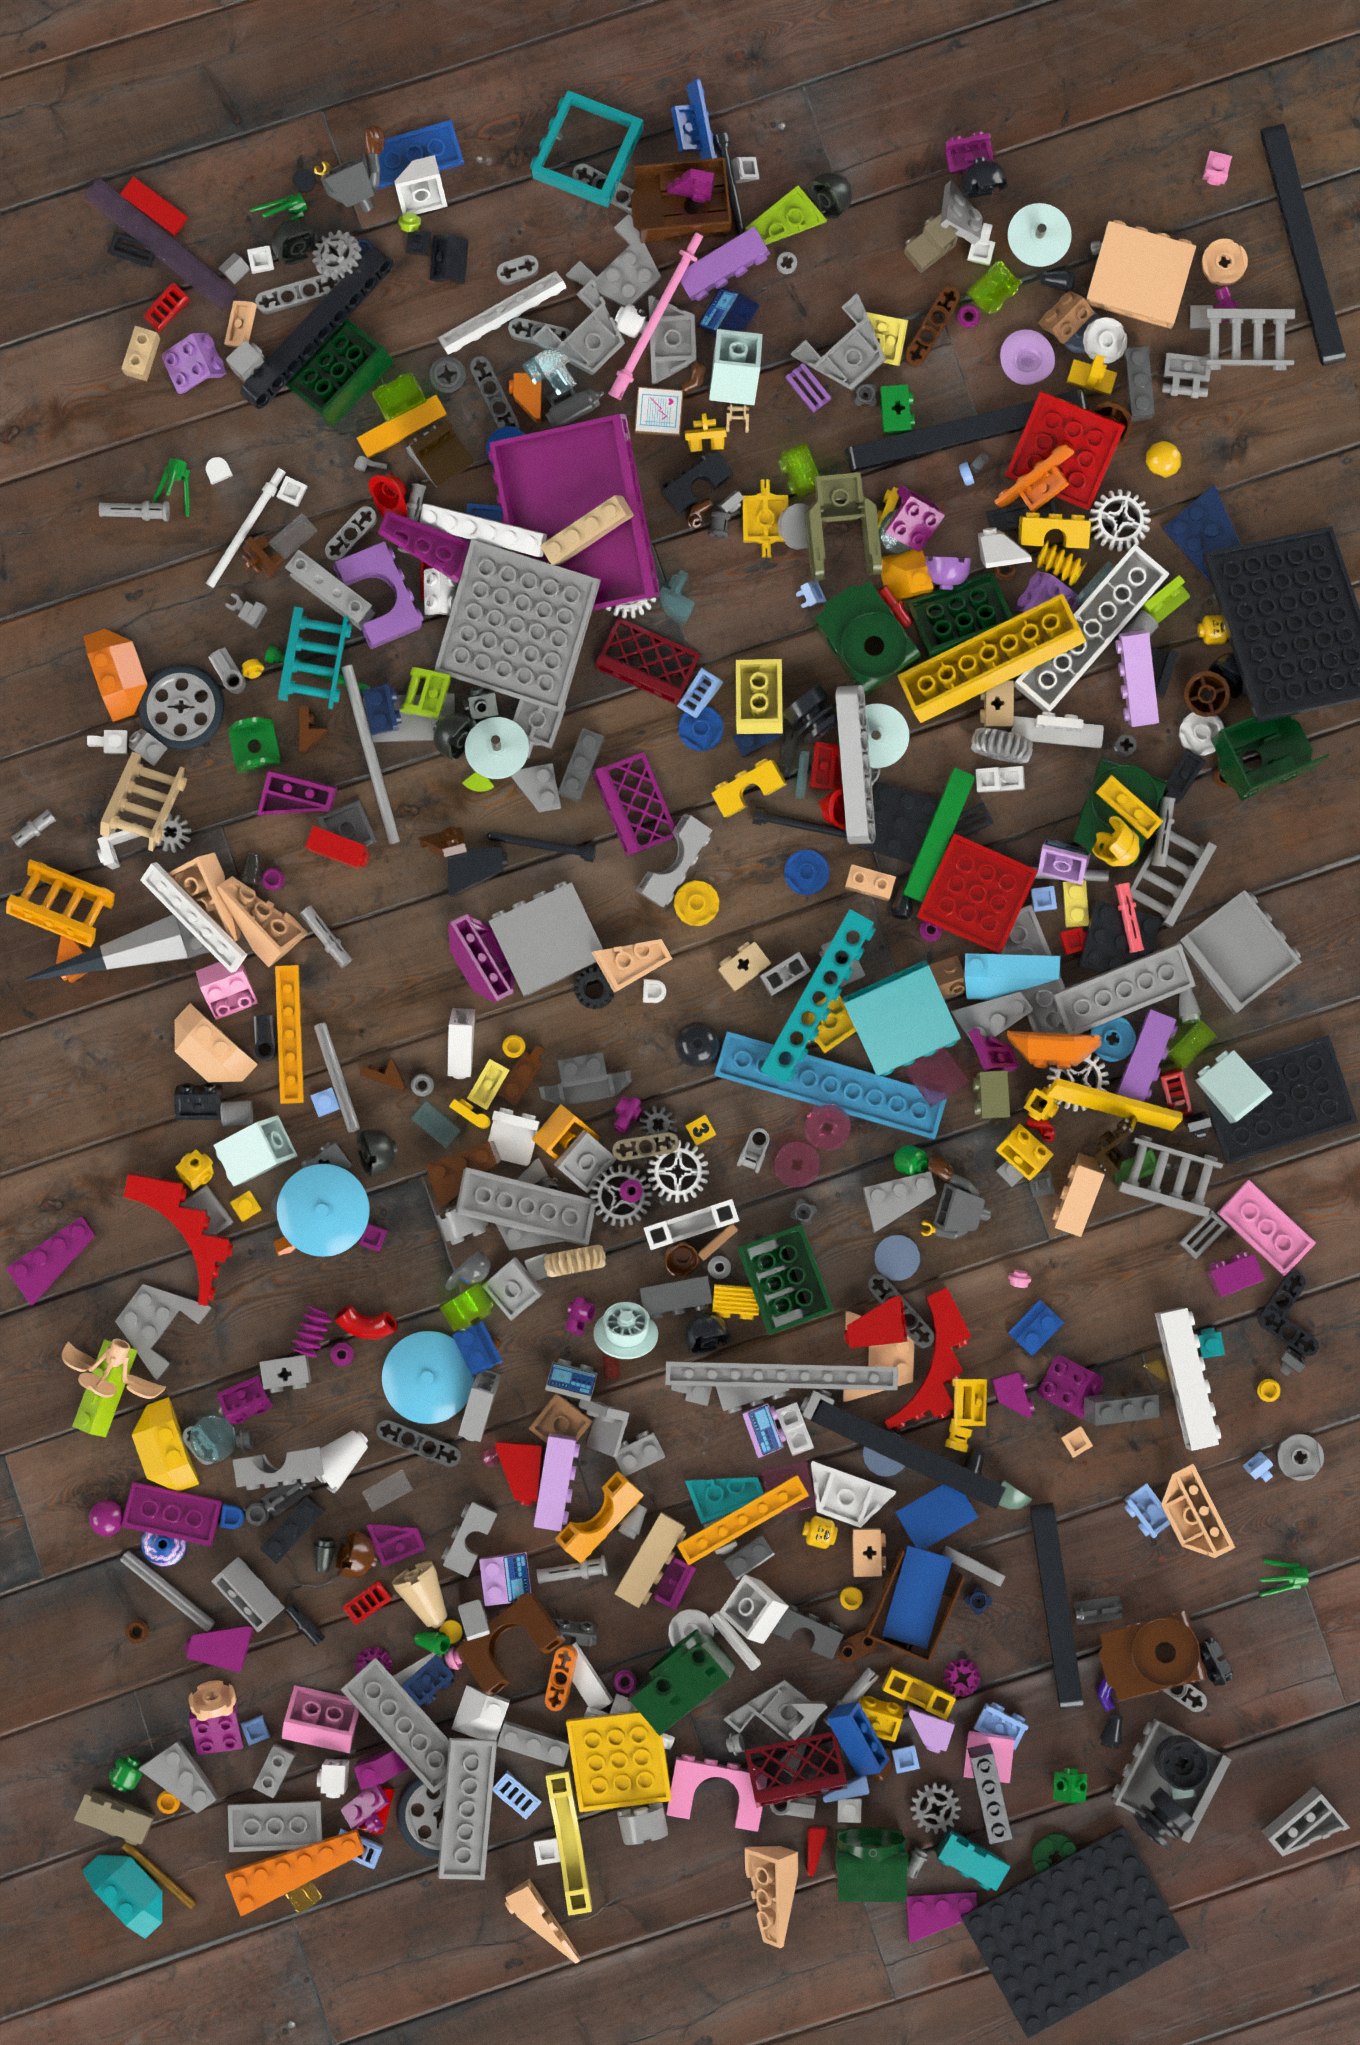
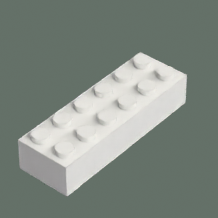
[1155,1307,1221,1451]

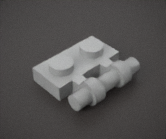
[1162,353,1211,399]

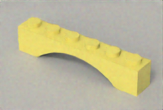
[546,1768,592,1915]

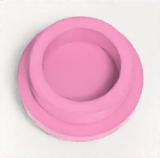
[1008,1270,1031,1288]
[444,1647,464,1670]

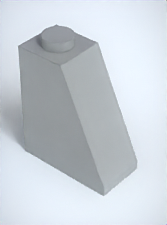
[458,1370,502,1442]

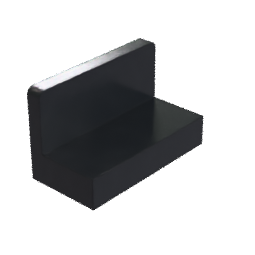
[430,233,469,284]
[1151,647,1179,699]

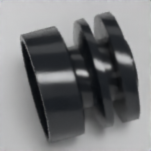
[782,684,838,745]
[1154,1735,1210,1791]
[1132,1786,1195,1850]

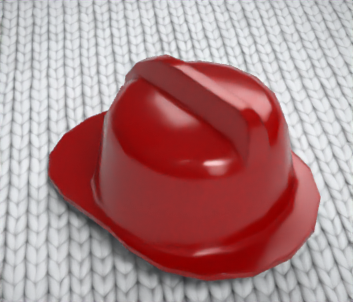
[368,472,407,519]
[817,789,846,831]

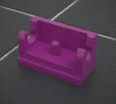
[653,1556,696,1610]

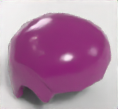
[89,1500,124,1537]

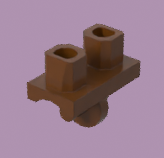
[242,535,283,579]

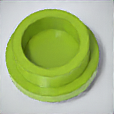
[398,212,421,232]

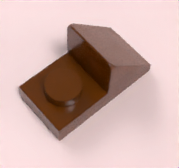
[299,706,329,754]
[360,1057,406,1091]

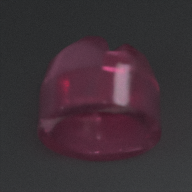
[480,1448,500,1467]

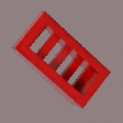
[143,282,191,333]
[1159,1067,1194,1117]
[342,1579,393,1626]
[806,1825,827,1876]

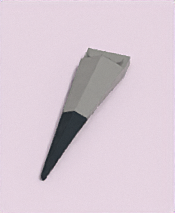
[25,914,210,981]

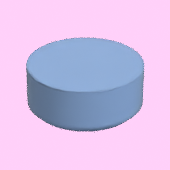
[959,462,974,486]

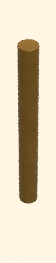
[122,1842,197,1910]

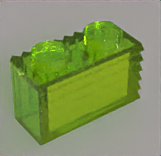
[371,372,427,422]
[778,443,819,499]
[1167,1020,1216,1069]
[440,1283,494,1331]

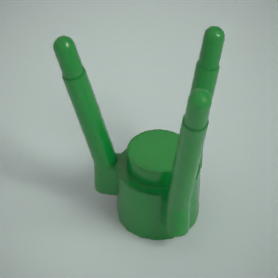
[249,193,307,220]
[152,459,190,517]
[1259,1559,1309,1597]

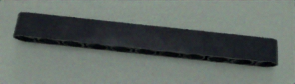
[1260,123,1346,366]
[845,389,1090,473]

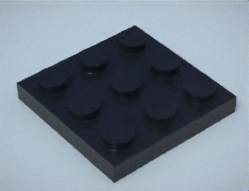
[858,782,940,864]
[1078,900,1161,973]

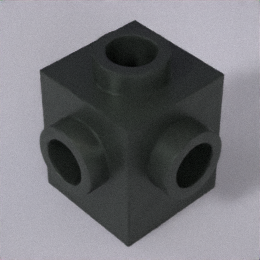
[462,687,498,722]

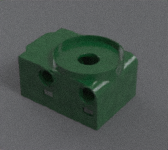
[813,580,921,697]
[1210,716,1329,801]
[1069,757,1167,869]
[627,1628,737,1736]
[834,1827,908,1902]

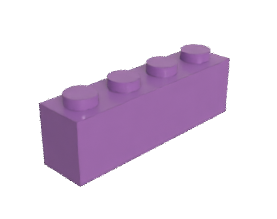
[680,227,770,301]
[1115,1009,1178,1103]

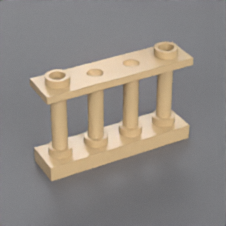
[100,752,187,851]

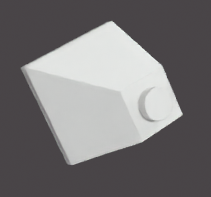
[394,155,447,214]
[978,528,1032,568]
[451,1685,510,1740]

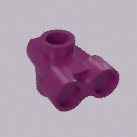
[1213,286,1240,323]
[614,1096,643,1135]
[565,1297,595,1336]

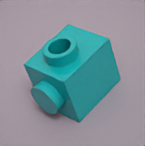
[1197,1328,1225,1358]

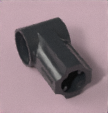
[253,1015,277,1062]

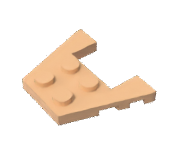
[843,1311,914,1402]

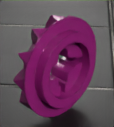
[355,1647,392,1673]
[943,1659,981,1697]

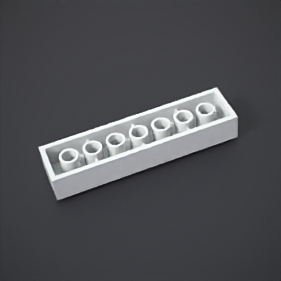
[1014,544,1169,712]

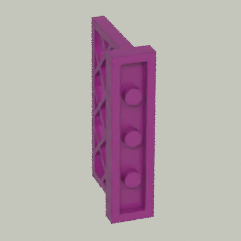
[592,752,675,858]

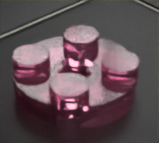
[805,1104,851,1151]
[774,1142,820,1188]

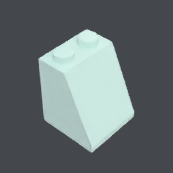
[709,329,763,405]
[1195,1050,1273,1123]
[214,1115,298,1186]

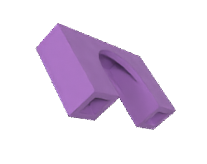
[333,541,423,650]

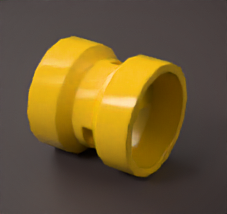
[944,1424,973,1452]

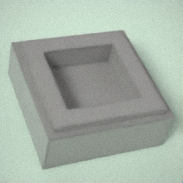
[1189,305,1213,330]

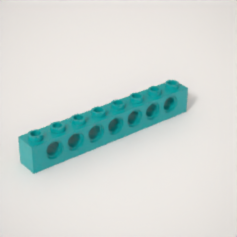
[760,909,876,1084]

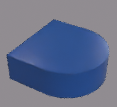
[219,1504,245,1529]

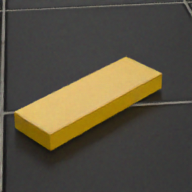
[1096,775,1163,839]

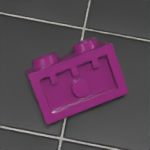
[217,1375,273,1425]

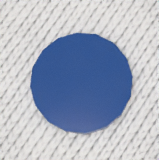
[679,706,724,751]
[784,850,829,896]

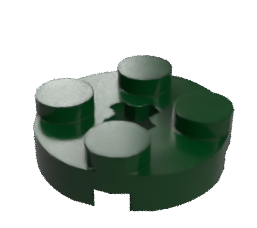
[1032,1833,1077,1873]

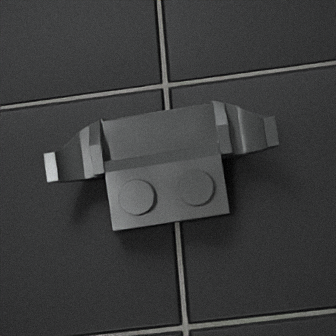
[539,1052,632,1106]

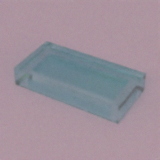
[1075,561,1114,605]
[795,751,810,800]
[411,1101,461,1148]

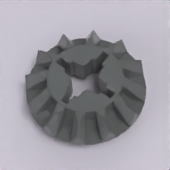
[429,357,466,393]

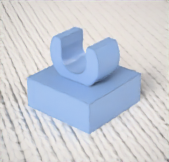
[796,581,827,608]
[1243,1451,1273,1482]

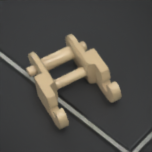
[726,403,749,433]

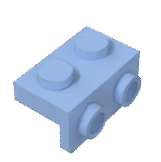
[1124,1483,1170,1538]
[973,1702,1029,1750]

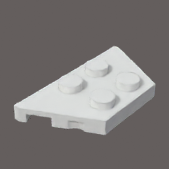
[811,1461,896,1528]

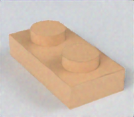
[224,301,257,348]

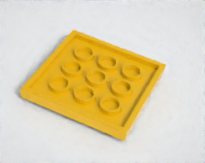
[566,1711,672,1812]

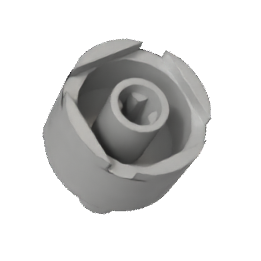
[436,1205,489,1245]
[617,1802,668,1845]

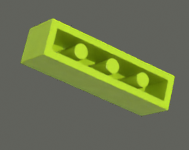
[72,1339,138,1437]

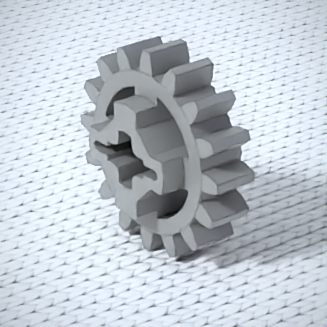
[312,230,362,280]
[910,1782,961,1834]

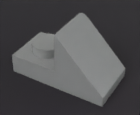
[458,1600,490,1641]
[788,1701,827,1740]

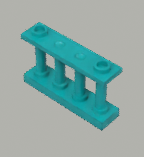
[278,607,352,709]

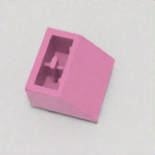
[196,962,258,1020]

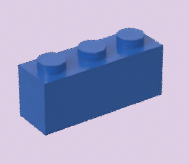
[827,1702,890,1776]

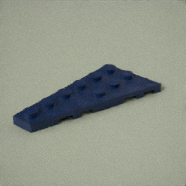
[1162,484,1241,584]

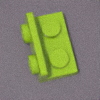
[1141,575,1190,623]

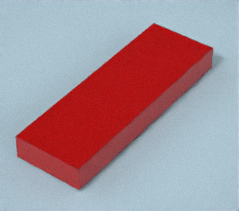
[120,177,188,236]

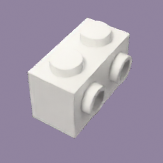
[317,1759,349,1798]

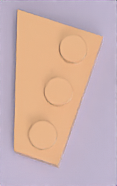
[592,939,672,992]

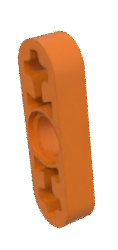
[545,1644,578,1711]

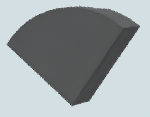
[970,451,990,474]

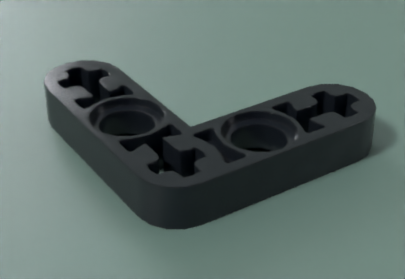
[1258,1271,1319,1356]

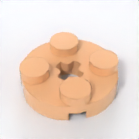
[1201,239,1248,286]
[188,1680,236,1721]

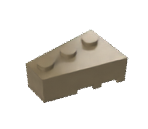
[74,1788,155,1845]

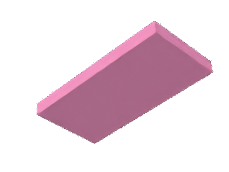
[1217,1180,1316,1276]

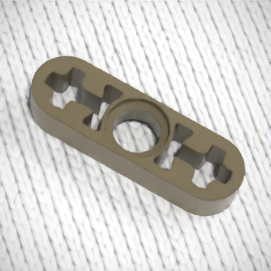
[612,1132,679,1161]

